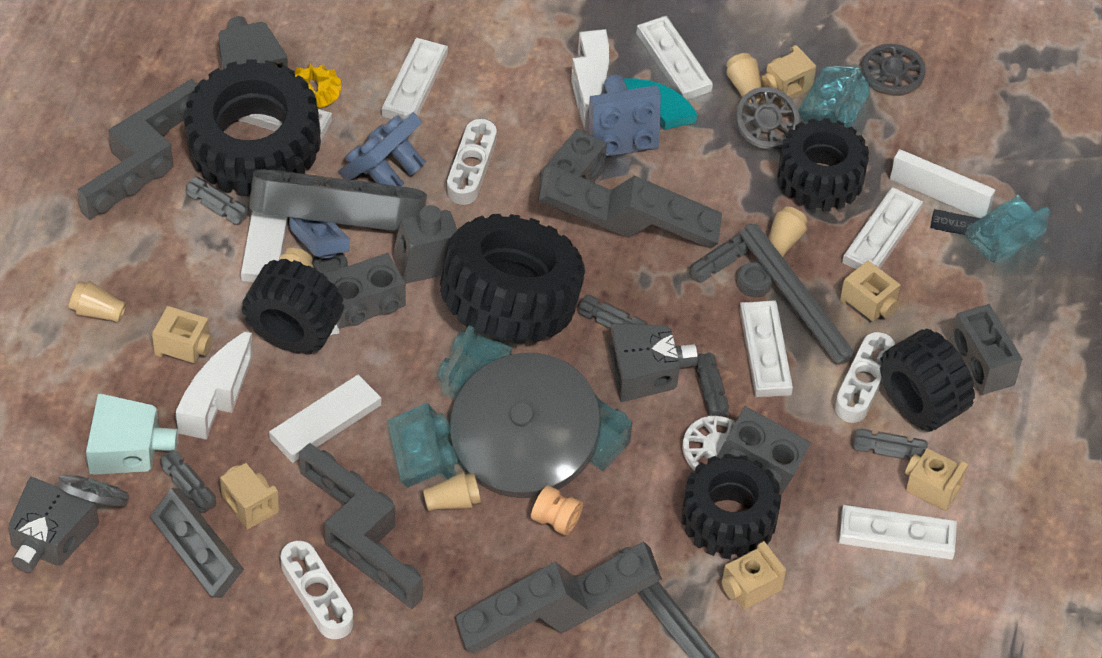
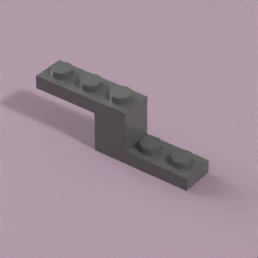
[78,79,197,220]
[539,165,722,249]
[299,443,423,609]
[456,541,662,654]

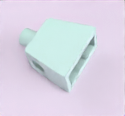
[86,394,178,475]

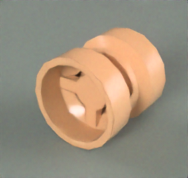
[531,485,583,536]

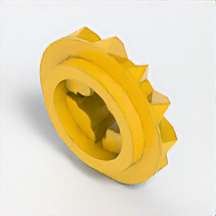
[295,62,341,108]

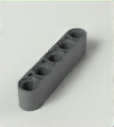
[249,169,427,231]

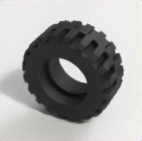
[184,59,321,195]
[440,214,585,343]

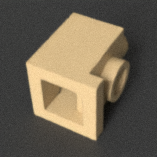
[760,45,816,104]
[840,260,900,321]
[152,306,213,364]
[905,448,969,511]
[220,463,279,530]
[722,541,786,610]

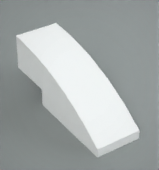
[571,29,609,132]
[176,332,253,440]

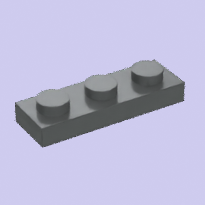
[150,488,244,598]

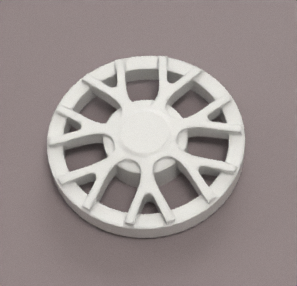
[682,416,750,471]

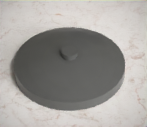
[450,353,601,498]

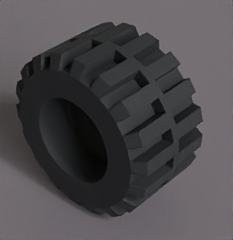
[777,118,869,211]
[242,259,344,354]
[880,329,975,432]
[682,454,781,559]

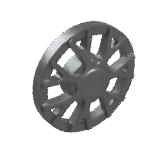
[862,44,926,95]
[735,87,800,149]
[57,474,129,506]

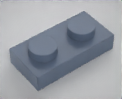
[289,217,350,258]

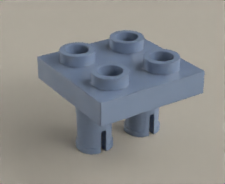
[589,75,661,157]
[339,112,426,186]

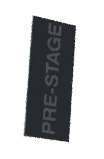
[930,209,994,241]

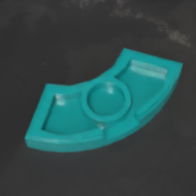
[623,78,697,130]

